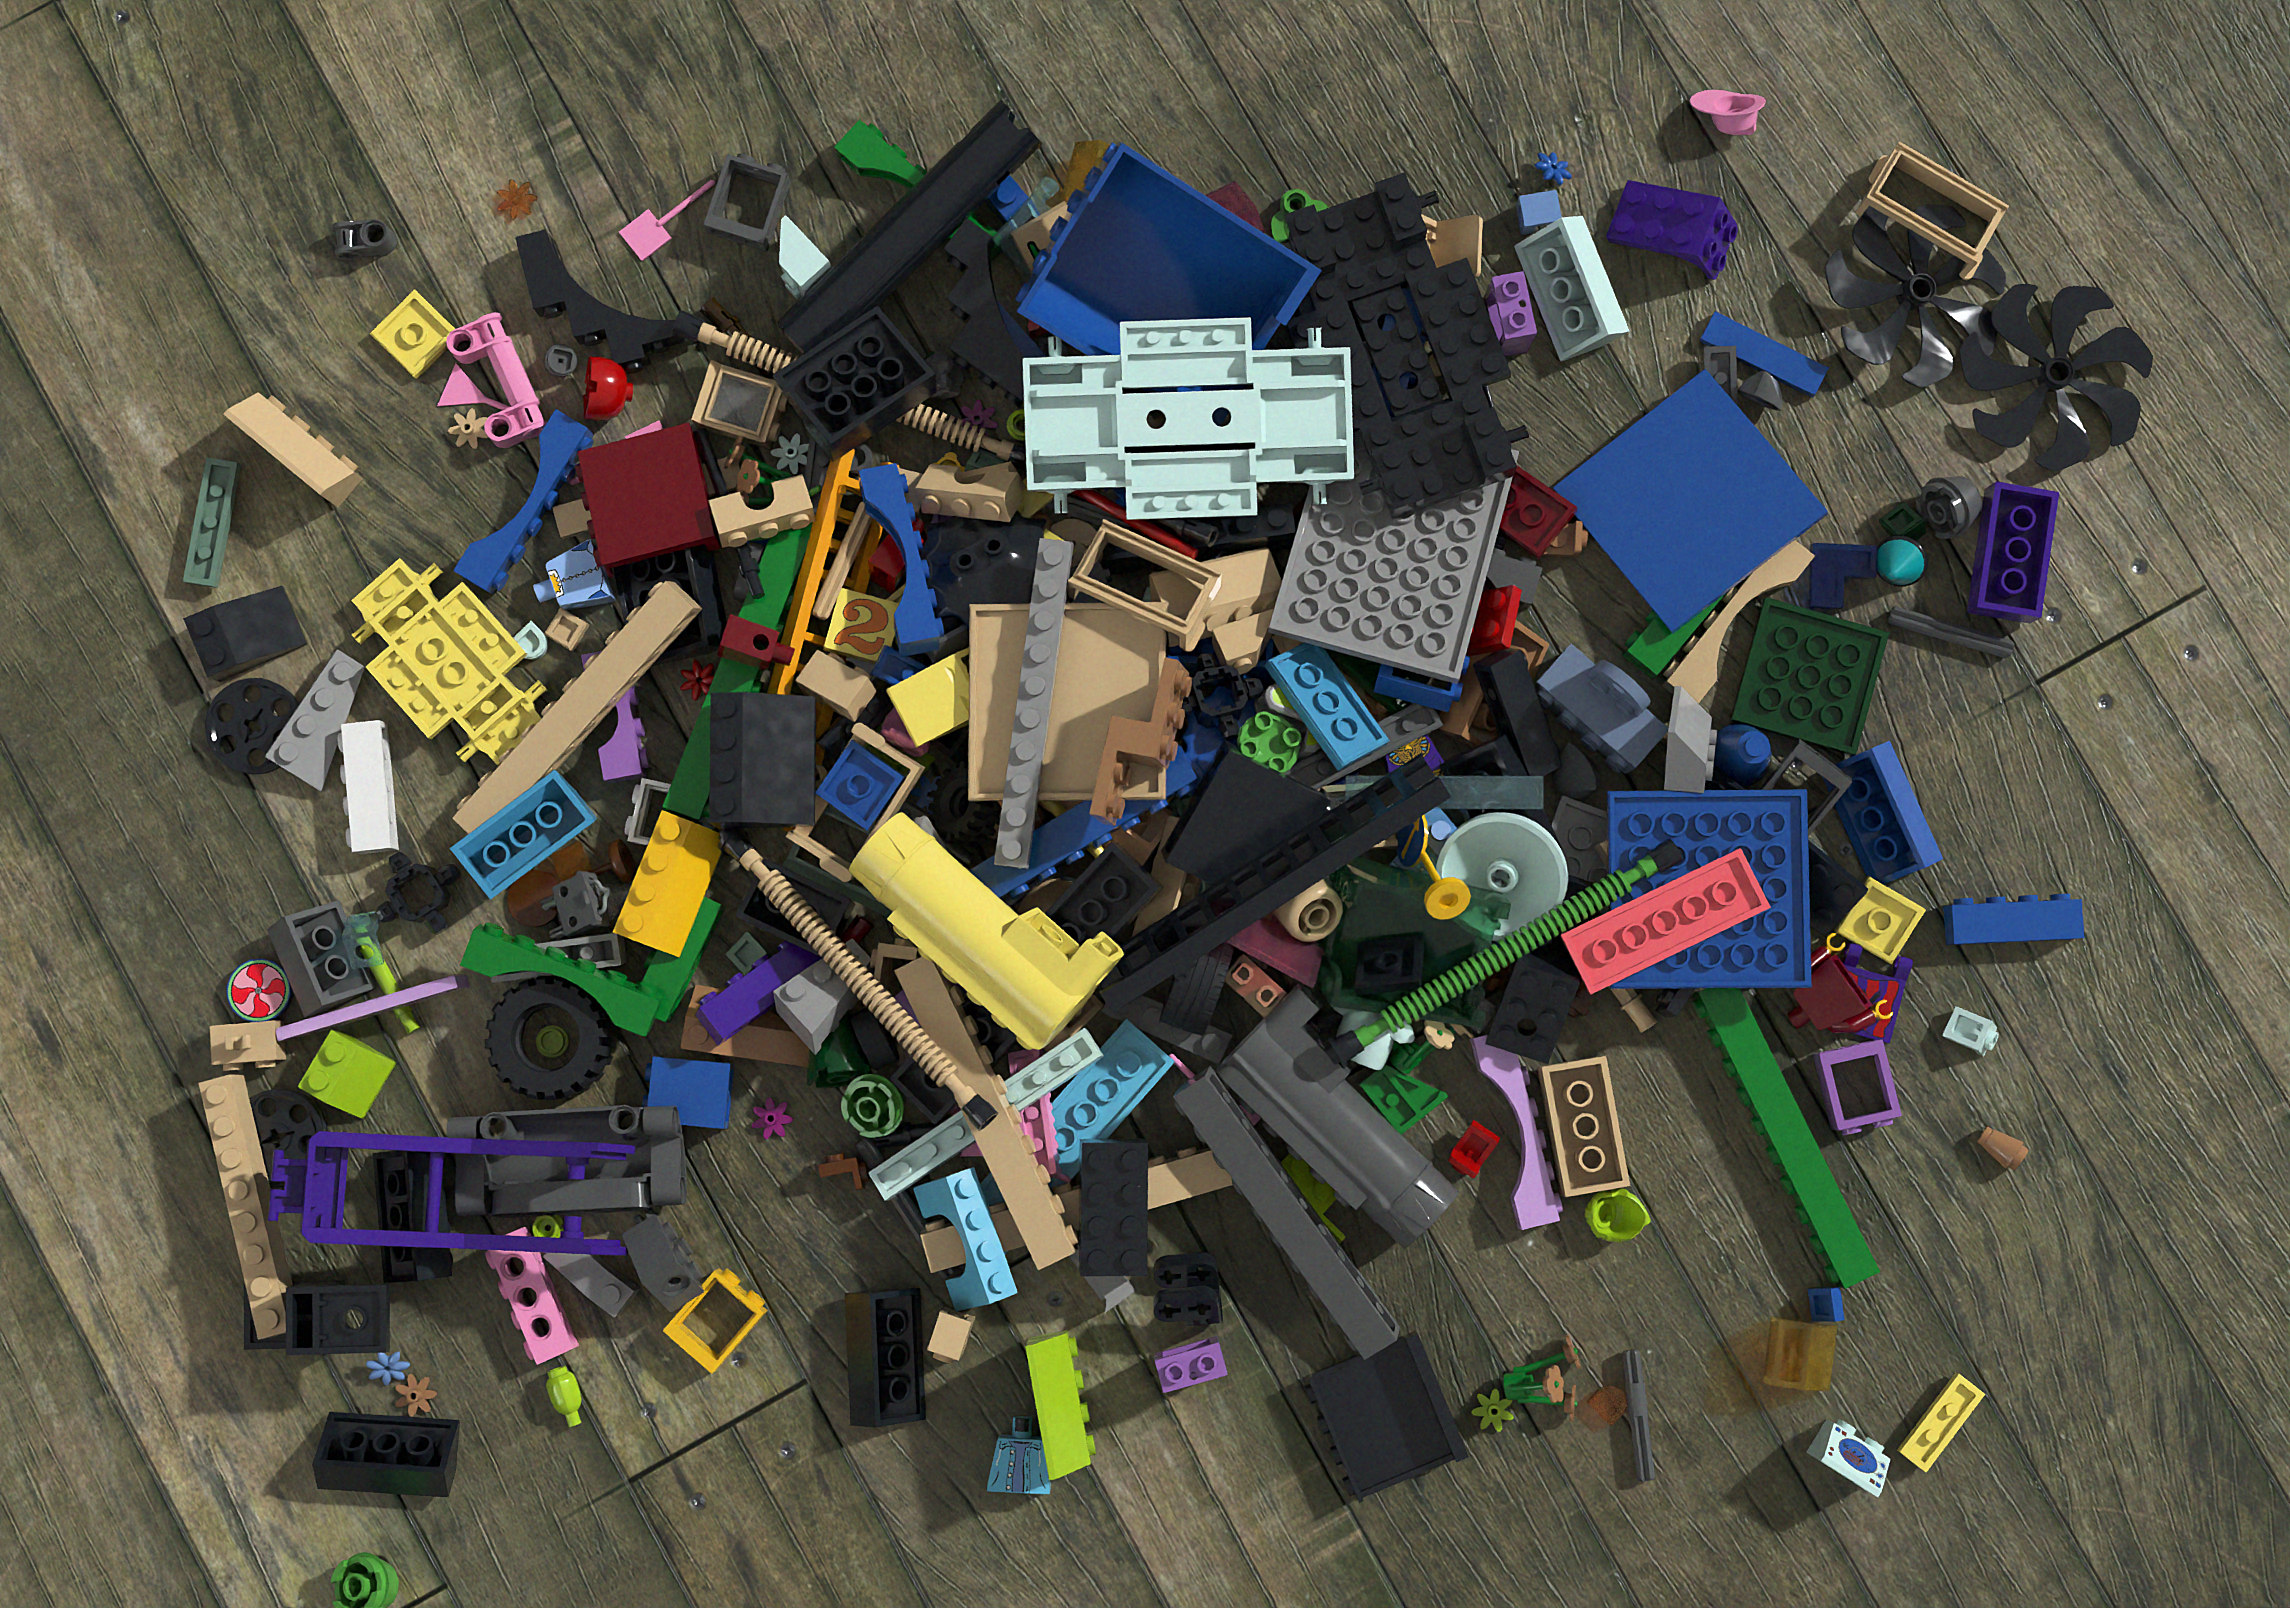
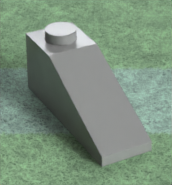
[543,1253,641,1318]

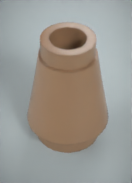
[1977,1126,2029,1171]

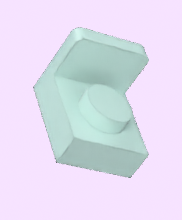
[1943,1006,1999,1056]

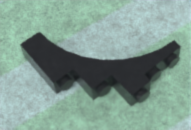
[515,229,702,374]

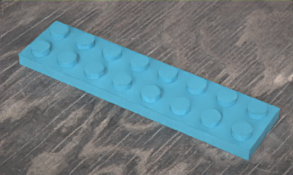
[980,1019,1175,1255]

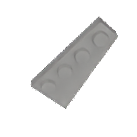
[264,649,365,791]

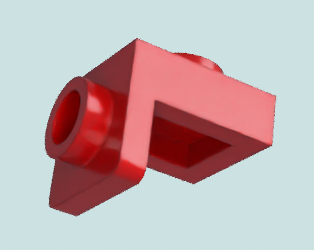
[1447,1119,1500,1178]

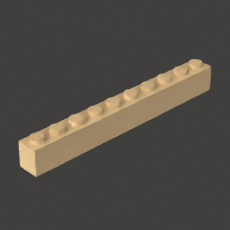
[452,581,702,834]
[894,957,1080,1270]
[920,1146,1233,1273]

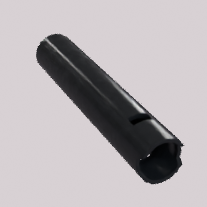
[778,100,1042,354]

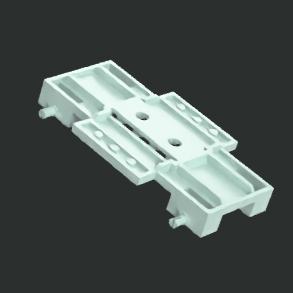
[1023,317,1354,520]

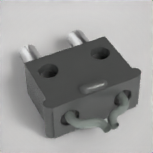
[541,871,611,940]

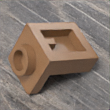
[1542,521,1588,558]

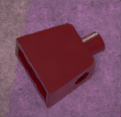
[717,614,795,670]

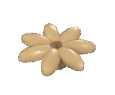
[448,408,488,449]

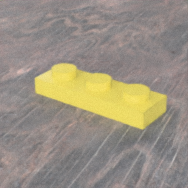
[1897,1372,1985,1472]

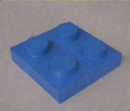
[815,739,906,831]

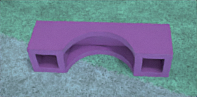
[581,651,650,784]

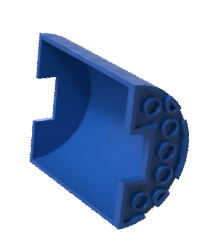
[1015,142,1322,426]

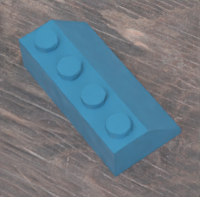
[450,770,597,900]

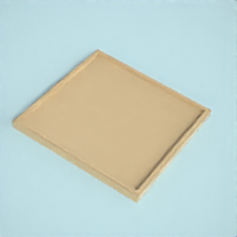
[968,602,1167,801]

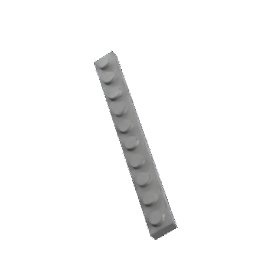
[994,538,1074,869]

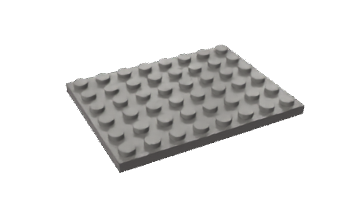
[1268,416,1519,684]

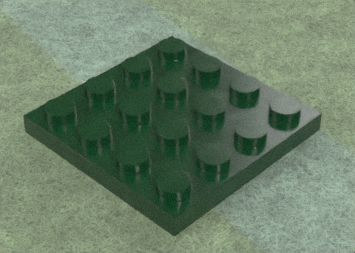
[1729,597,1890,756]

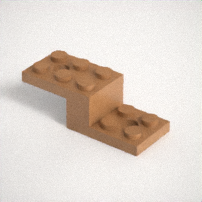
[1089,658,1192,826]

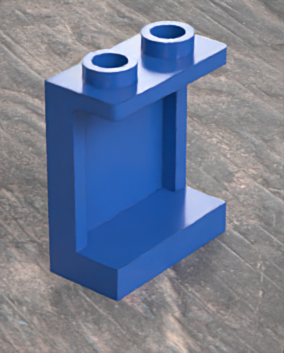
[642,1056,735,1129]

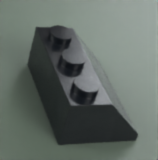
[735,858,856,958]

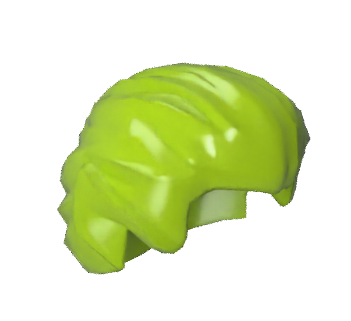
[1585,1188,1651,1243]

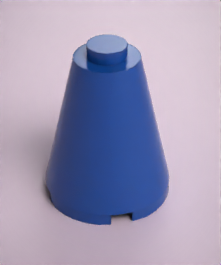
[1713,723,1772,787]

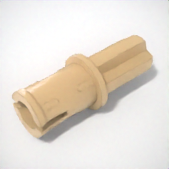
[1608,986,1658,1033]

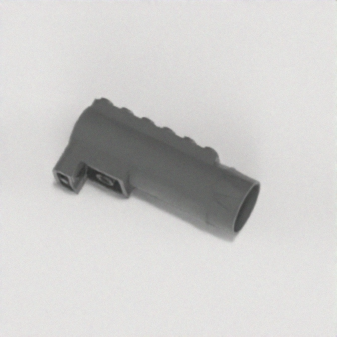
[1215,982,1459,1249]

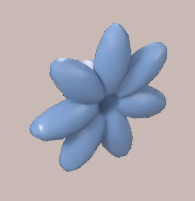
[366,1352,410,1385]

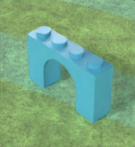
[913,1167,1018,1312]

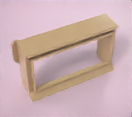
[1855,141,2009,280]
[1068,519,1221,652]
[786,723,925,882]

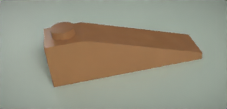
[680,985,809,1067]

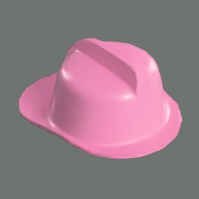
[1690,90,1766,135]

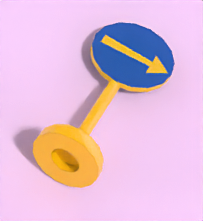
[1397,815,1471,920]

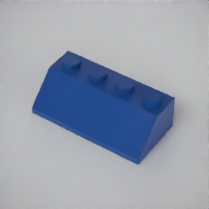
[1822,741,1943,884]

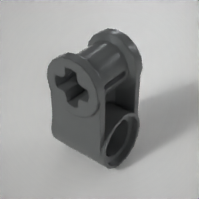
[332,219,397,260]

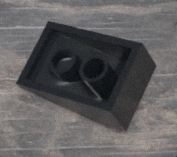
[183,586,307,682]

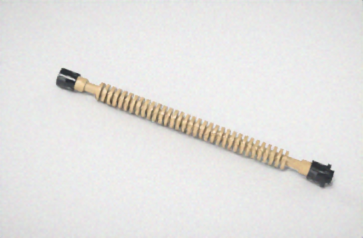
[672,310,1027,475]
[717,828,998,1131]

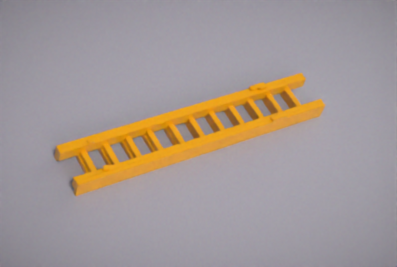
[767,449,899,832]

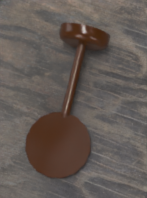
[507,839,637,928]

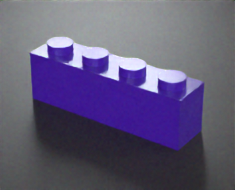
[695,941,822,1046]

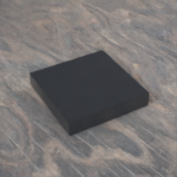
[1354,934,1424,996]

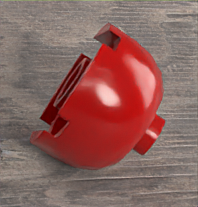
[583,356,633,421]

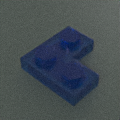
[1809,543,1877,609]

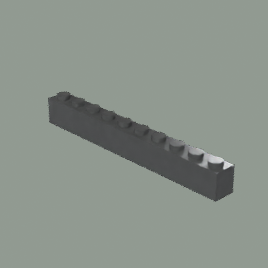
[1173,1066,1400,1360]

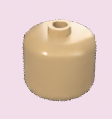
[1272,879,1343,942]

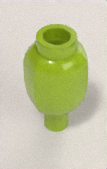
[546,1365,582,1427]

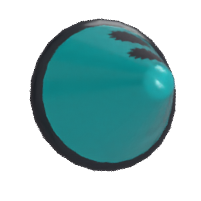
[1873,535,1928,587]

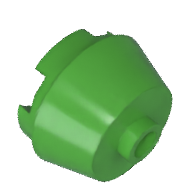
[841,1074,906,1138]
[331,1552,399,1608]

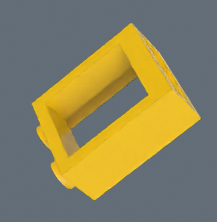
[663,1268,768,1374]

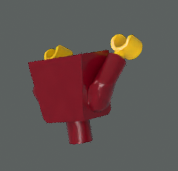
[1787,933,1893,1033]

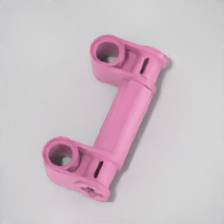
[446,312,547,448]

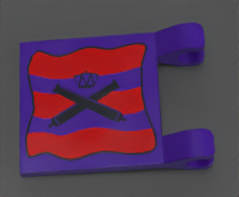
[1842,943,1913,1043]

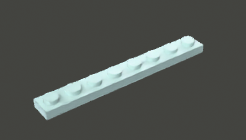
[868,1028,1104,1201]

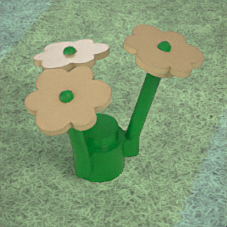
[1389,999,1474,1074]

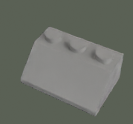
[1664,686,1717,793]

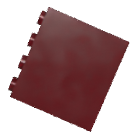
[575,422,721,578]

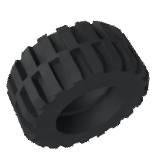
[484,976,616,1100]

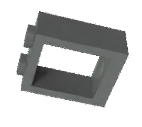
[703,153,791,252]
[1758,739,1852,836]

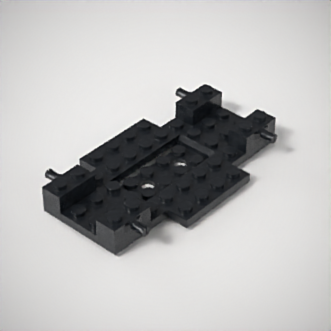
[1282,172,1529,519]

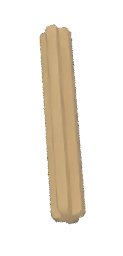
[811,501,873,620]

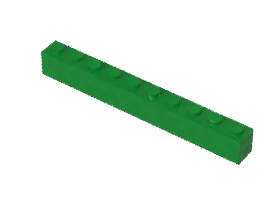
[662,522,813,826]
[1692,988,1880,1289]

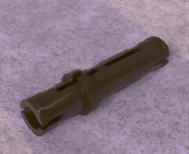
[700,297,774,378]

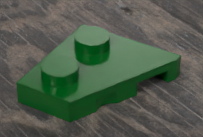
[1358,1065,1449,1135]

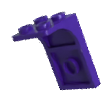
[1606,180,1738,280]

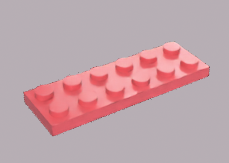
[1560,848,1771,995]

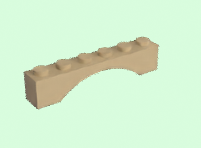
[1661,540,1815,704]

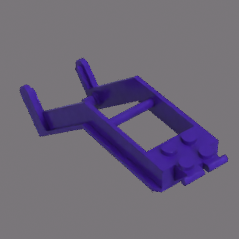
[268,1131,635,1255]

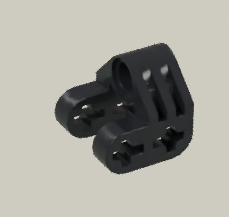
[1153,1252,1223,1326]

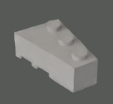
[773,939,874,1055]

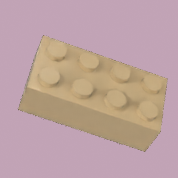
[1537,1056,1630,1197]

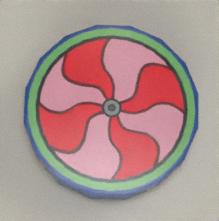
[227,959,294,1022]

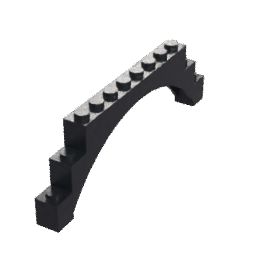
[944,218,1255,453]

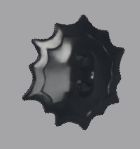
[919,510,1047,632]

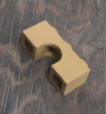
[915,464,1024,522]
[708,474,815,548]

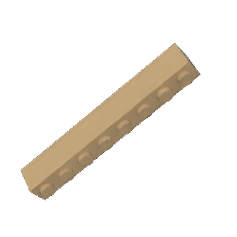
[199,1074,293,1340]

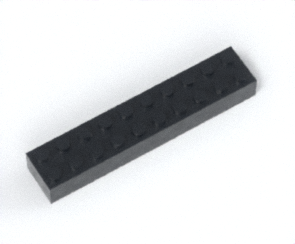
[889,842,1164,1125]

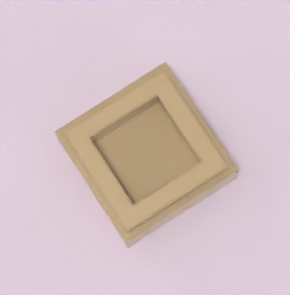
[544,607,590,652]

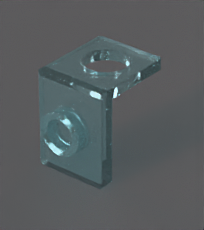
[342,911,384,970]

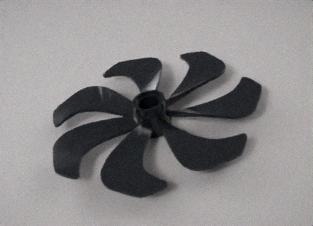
[1825,204,2006,388]
[1959,284,2153,472]

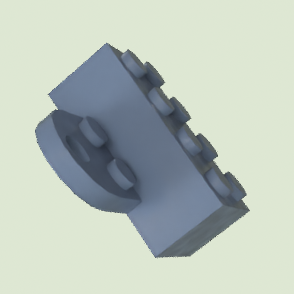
[1535,644,1669,774]

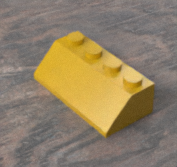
[613,810,722,957]

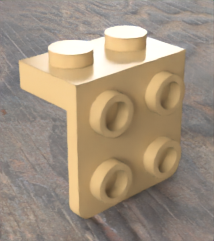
[1421,214,1483,278]
[870,938,922,992]

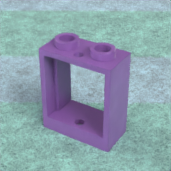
[1484,271,1537,356]
[1812,1039,1902,1135]
[1155,1336,1228,1393]

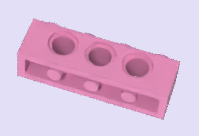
[485,1226,579,1365]

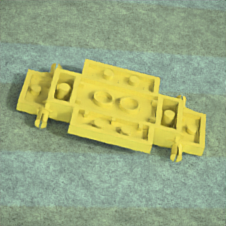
[351,558,547,766]

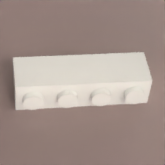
[338,720,399,854]

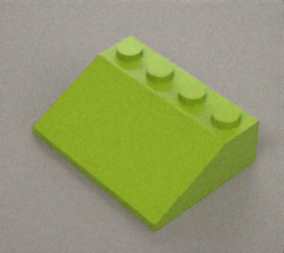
[1025,1330,1096,1480]

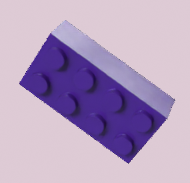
[1967,481,2059,624]

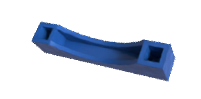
[453,409,594,595]
[858,463,944,657]

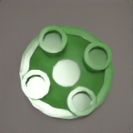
[1237,711,1301,773]

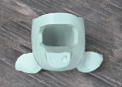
[1330,990,1415,1070]

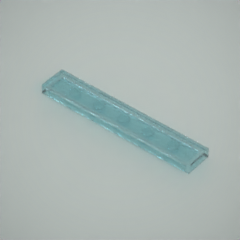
[1345,776,1544,809]

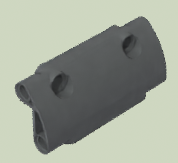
[446,1105,687,1218]

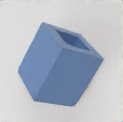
[1515,190,1562,235]

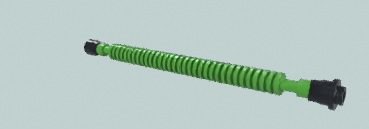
[1325,838,1683,1067]

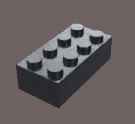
[1439,733,1562,850]
[1079,1139,1148,1276]

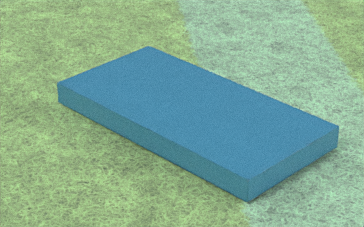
[1264,643,1390,771]

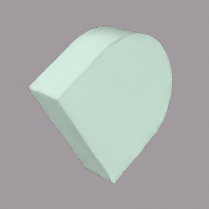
[513,621,548,660]

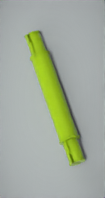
[353,927,420,1034]

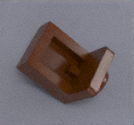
[818,1153,869,1190]

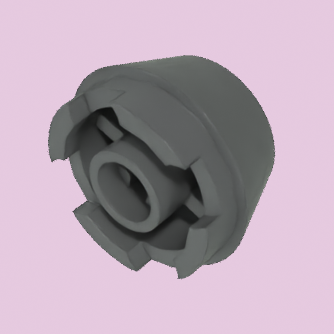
[1916,476,1982,539]

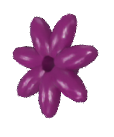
[961,400,998,436]
[752,1097,794,1139]

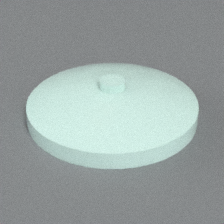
[1436,812,1568,942]

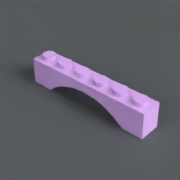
[1470,1035,1563,1230]

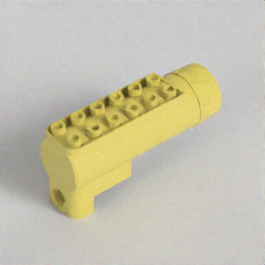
[849,812,1124,1050]

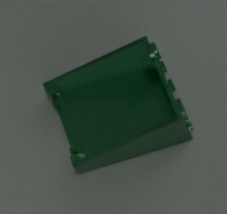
[1309,857,1511,1028]

